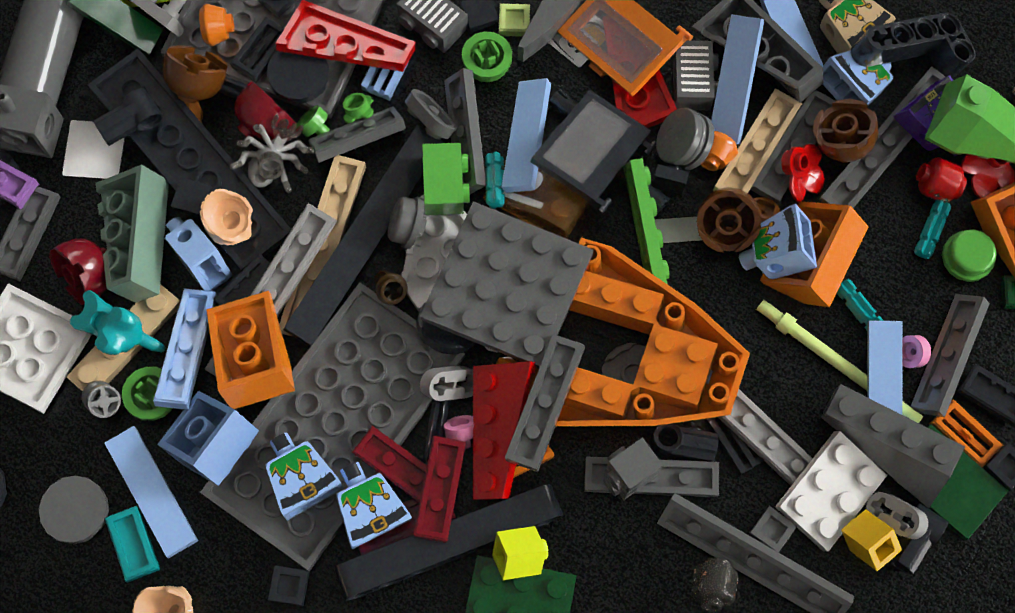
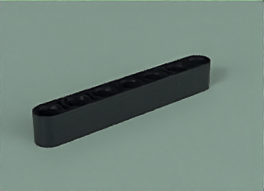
[334,484,564,601]

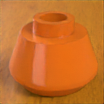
[199,4,234,46]
[701,131,738,171]

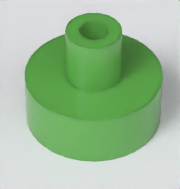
[296,105,330,137]

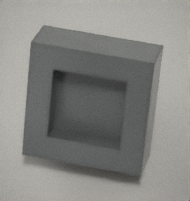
[748,506,797,553]

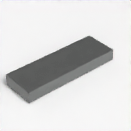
[308,107,406,163]
[0,186,61,282]

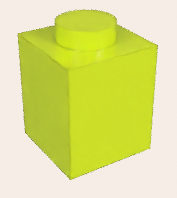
[492,526,548,580]

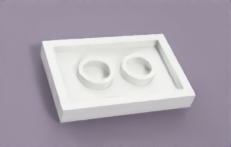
[775,431,887,551]

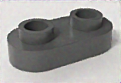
[405,89,457,140]

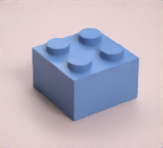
[157,391,259,486]

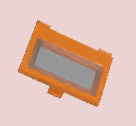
[557,0,693,97]

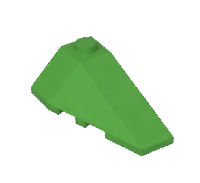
[925,75,1015,163]

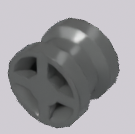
[82,381,121,418]

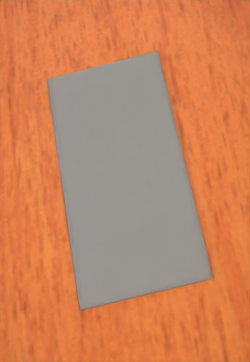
[655,217,702,243]

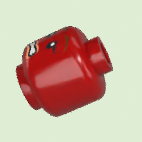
[916,157,967,203]

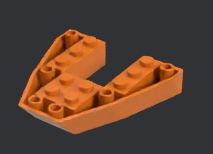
[528,238,750,426]

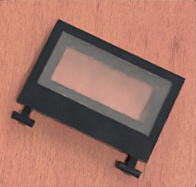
[530,90,656,215]

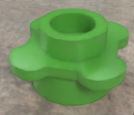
[343,93,374,123]

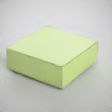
[499,4,530,36]

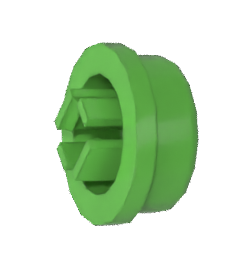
[462,31,512,82]
[942,229,997,282]
[122,367,173,420]

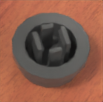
[388,197,427,249]

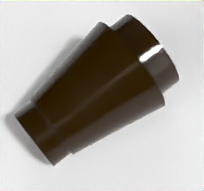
[374,271,408,305]

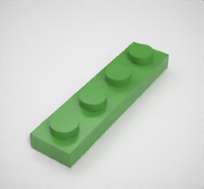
[623,158,669,284]

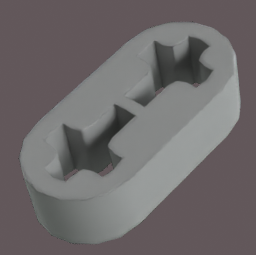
[420,365,473,401]
[866,492,928,539]

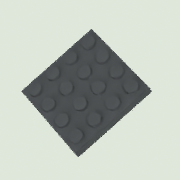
[420,201,594,369]

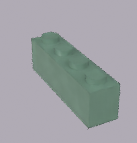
[96,165,169,303]

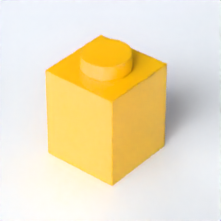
[841,509,902,571]

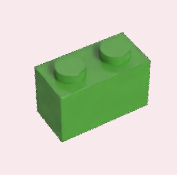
[422,143,470,215]

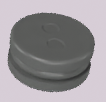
[656,108,714,170]

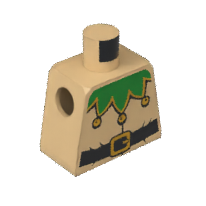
[819,0,896,54]

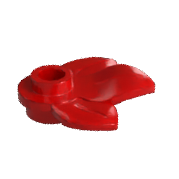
[781,144,824,203]
[960,154,1015,198]

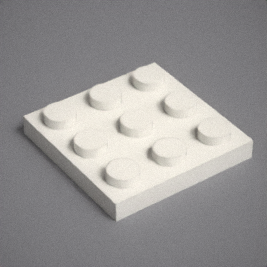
[0,284,92,414]

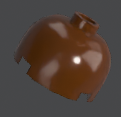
[162,45,228,103]
[813,99,878,163]
[696,187,761,253]

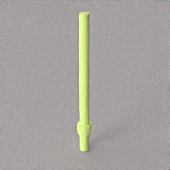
[756,300,923,423]

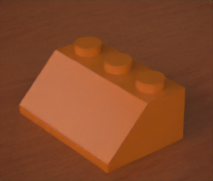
[760,202,868,307]

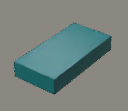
[105,506,160,582]

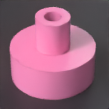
[902,335,931,368]
[444,415,474,449]

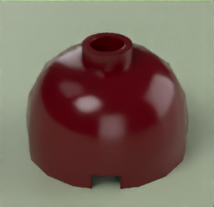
[234,81,297,142]
[49,239,107,305]

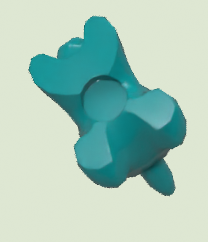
[70,290,166,355]

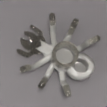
[229,114,314,193]

